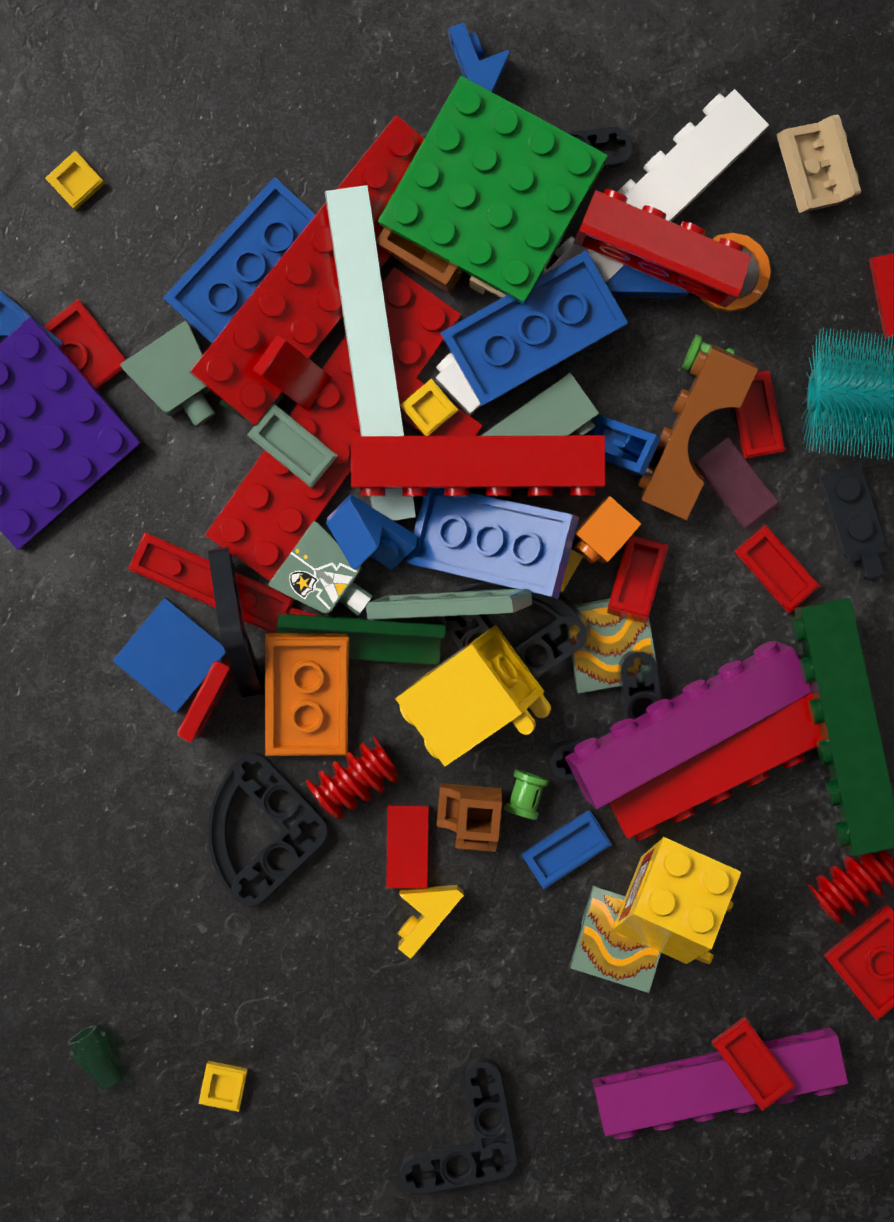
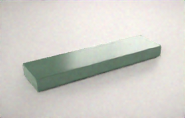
[366,588,533,619]

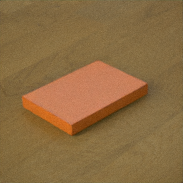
[265,633,349,756]

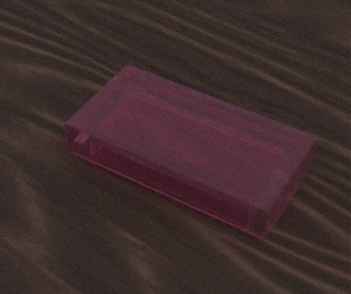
[694,438,778,528]

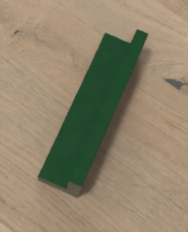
[276,613,446,665]

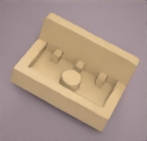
[776,115,861,213]

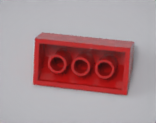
[573,189,751,308]

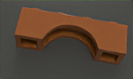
[638,344,758,520]

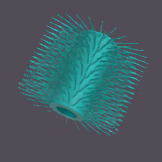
[802,327,894,460]

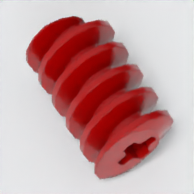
[306,735,399,820]
[807,850,894,925]

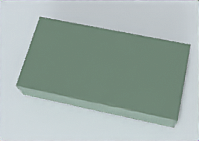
[247,403,338,488]

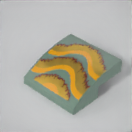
[565,598,656,693]
[569,885,661,993]

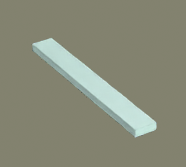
[325,185,416,521]

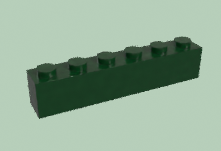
[791,598,894,856]

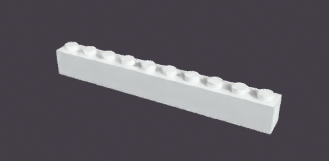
[436,89,769,416]

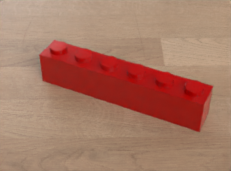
[351,435,605,497]
[609,692,822,841]

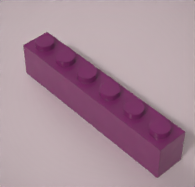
[565,641,812,809]
[592,1027,848,1139]

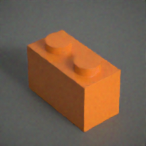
[573,496,641,564]

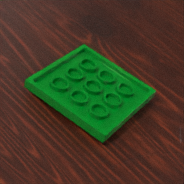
[378,76,608,305]

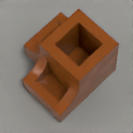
[437,783,502,852]

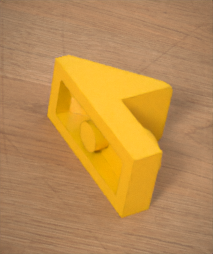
[397,885,464,959]

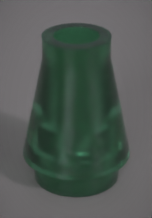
[68,1025,122,1090]

